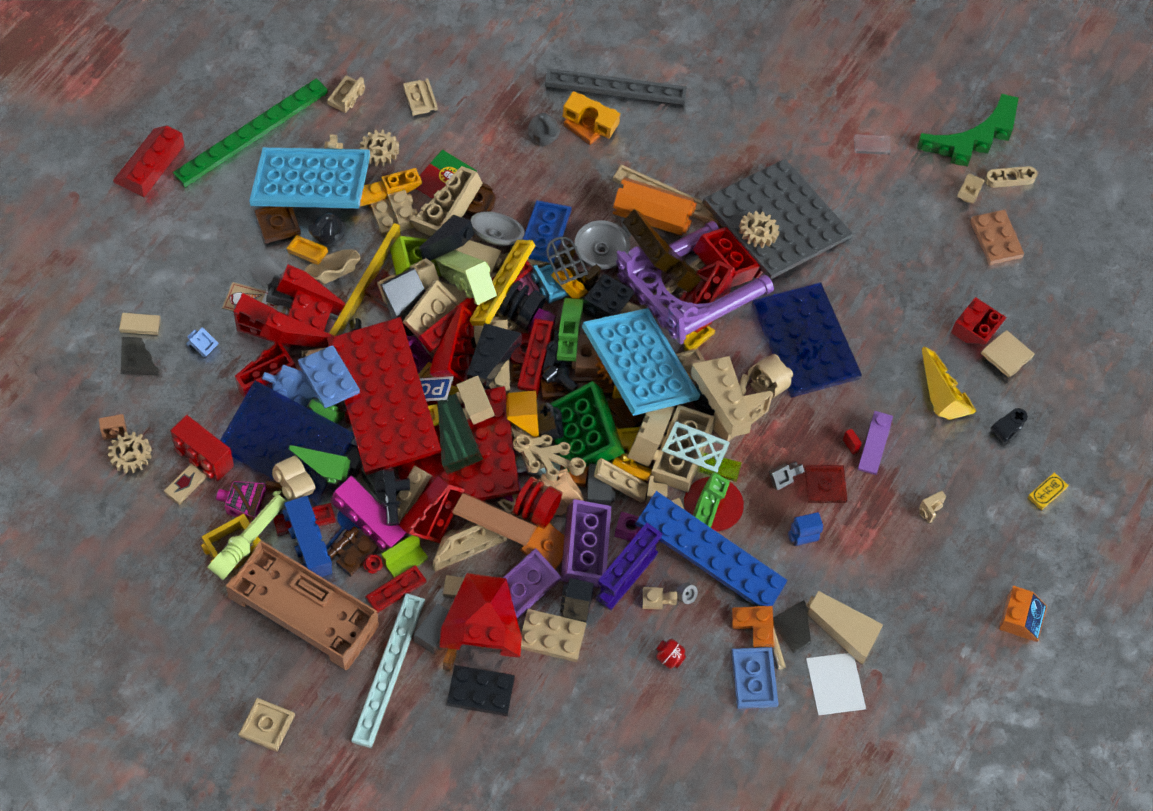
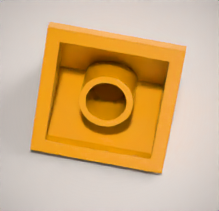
[506,391,539,438]

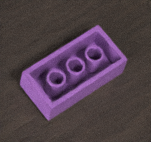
[561,499,611,588]

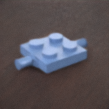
[262,365,318,410]

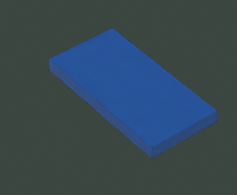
[522,200,572,264]

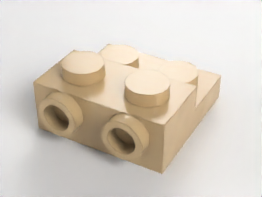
[371,190,418,237]

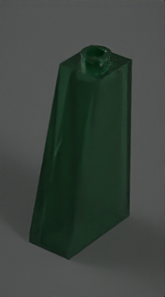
[438,394,483,475]

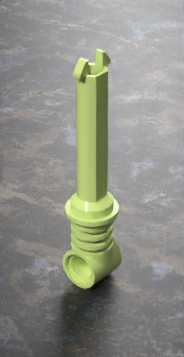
[207,491,290,580]

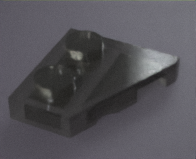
[120,337,159,376]
[773,600,811,653]

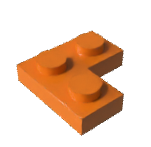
[732,606,774,648]

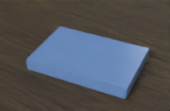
[731,647,779,709]

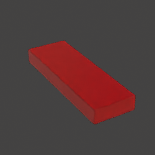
[273,503,336,536]
[365,565,427,613]

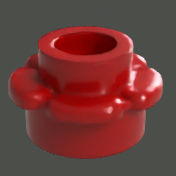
[363,554,383,574]

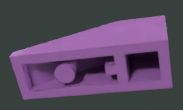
[858,411,893,475]

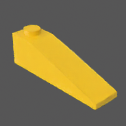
[921,346,976,420]

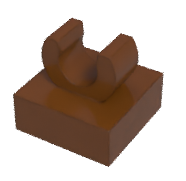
[509,364,523,387]

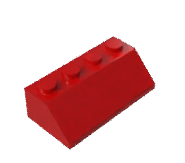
[113,125,185,197]

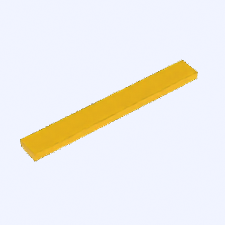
[328,223,401,347]

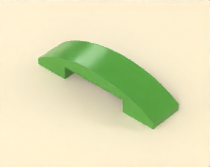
[693,472,730,528]

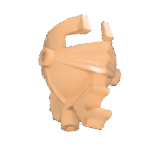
[538,468,584,516]

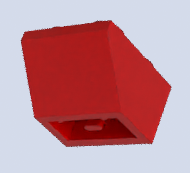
[951,297,1007,344]

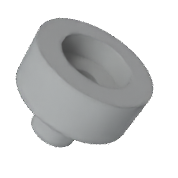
[677,583,698,604]

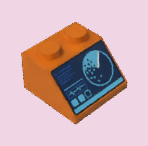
[999,586,1047,642]

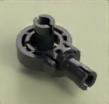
[375,469,410,526]

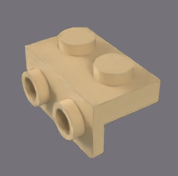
[327,76,365,113]

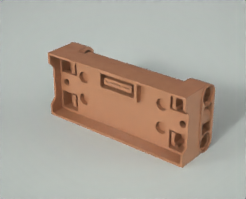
[226,541,379,670]

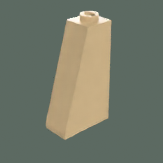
[806,591,883,665]

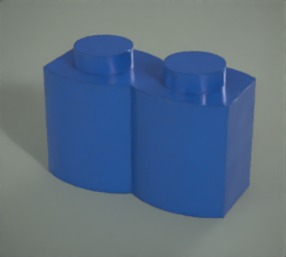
[788,512,823,546]

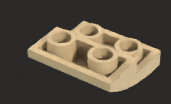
[981,330,1035,377]

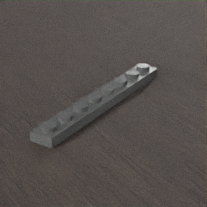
[545,68,687,105]

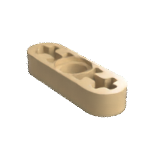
[985,166,1037,188]

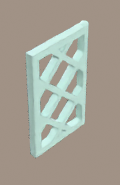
[662,422,730,473]

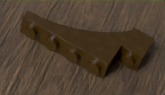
[623,209,702,293]

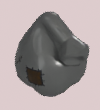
[528,113,560,147]

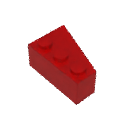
[235,341,296,403]

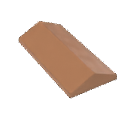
[453,493,537,546]

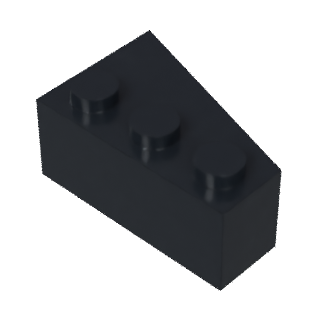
[467,323,522,388]
[560,578,594,623]

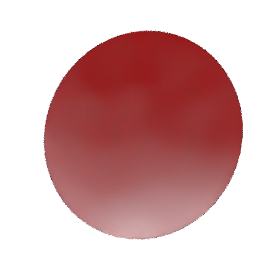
[684,477,744,531]

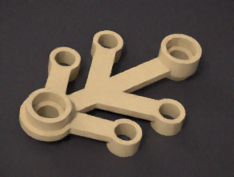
[513,434,586,481]

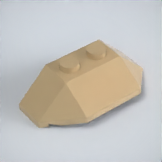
[433,522,507,572]

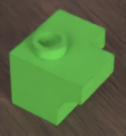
[309,399,345,434]

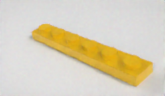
[469,240,535,326]

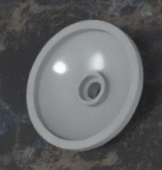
[471,212,525,246]
[575,220,630,269]

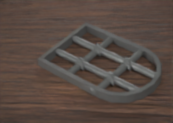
[546,237,588,285]

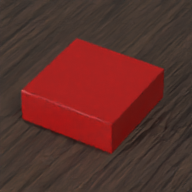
[843,429,862,455]

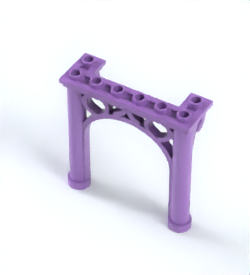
[616,221,774,345]

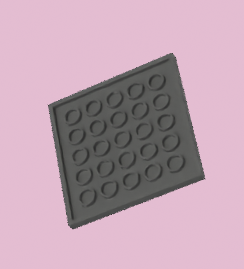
[702,159,853,279]

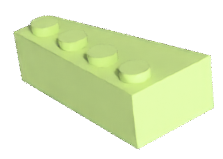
[436,250,497,305]

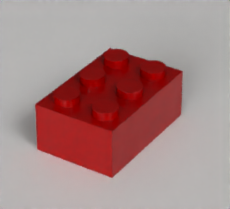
[693,227,760,287]
[170,415,234,482]

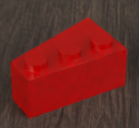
[233,293,291,348]
[398,476,465,543]

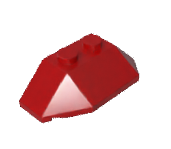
[678,260,735,333]

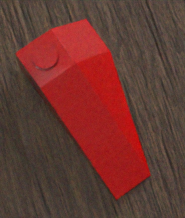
[429,305,474,387]

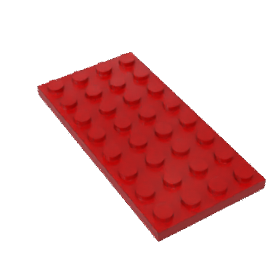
[327,317,442,475]

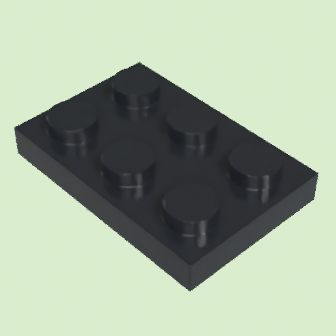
[447,665,515,716]

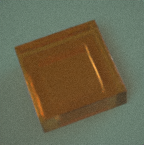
[443,649,457,672]

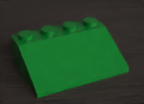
[550,381,625,472]

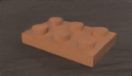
[970,210,1024,265]

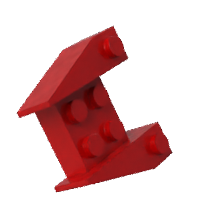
[260,264,346,348]

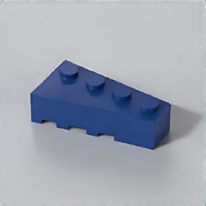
[282,496,332,577]

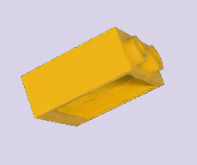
[201,514,261,571]

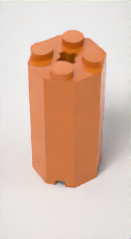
[613,177,697,236]

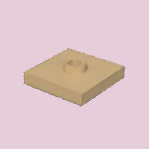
[239,698,295,752]

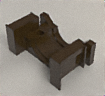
[557,243,601,291]

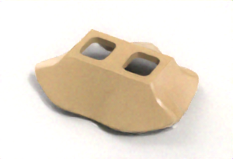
[304,249,361,285]

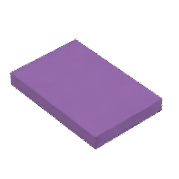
[503,548,562,619]

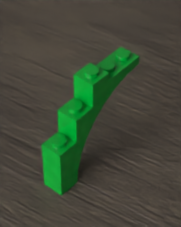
[917,94,1019,167]

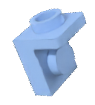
[186,327,219,358]

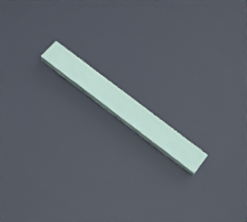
[351,593,425,749]

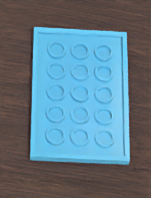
[249,147,370,208]
[582,308,700,416]

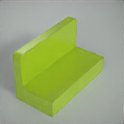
[382,535,428,578]

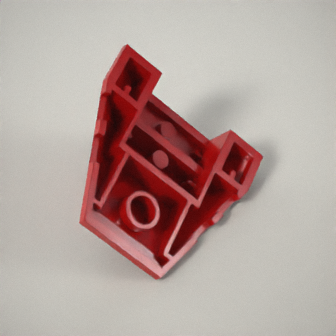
[439,573,522,658]

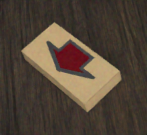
[164,464,206,505]

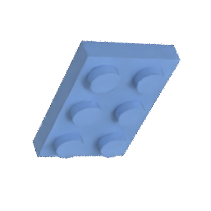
[298,345,360,409]

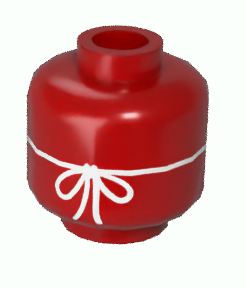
[656,639,686,669]

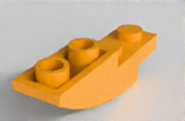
[352,168,422,209]

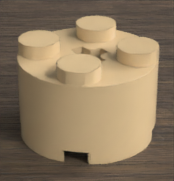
[748,354,793,399]

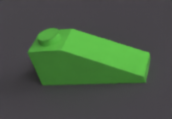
[289,445,350,485]

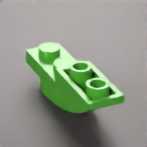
[557,298,584,361]

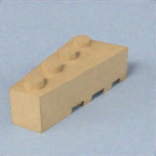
[627,406,677,467]

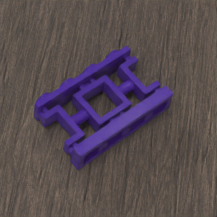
[596,523,663,610]

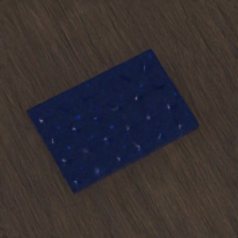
[752,282,862,398]
[220,380,355,503]

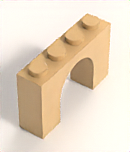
[440,240,503,303]

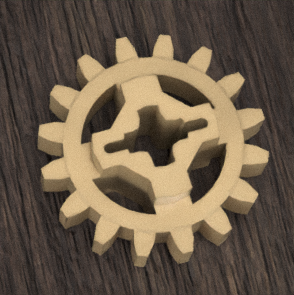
[360,130,399,166]
[739,211,779,248]
[108,432,152,473]

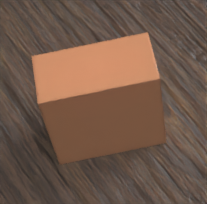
[99,414,128,440]

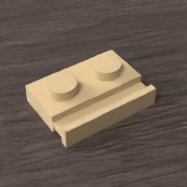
[403,78,437,116]

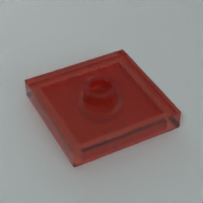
[805,465,848,503]

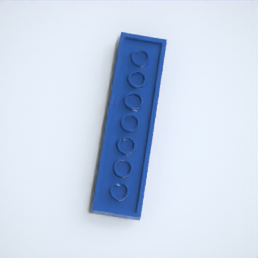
[635,491,788,607]

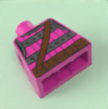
[216,481,266,523]

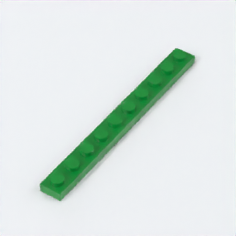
[173,78,328,188]

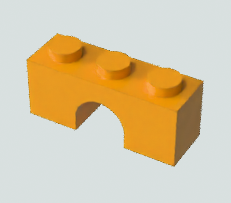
[562,91,621,139]

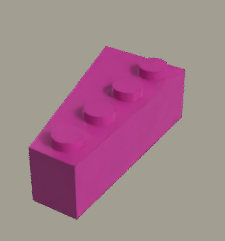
[330,476,407,551]

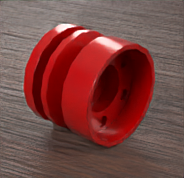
[513,477,563,529]

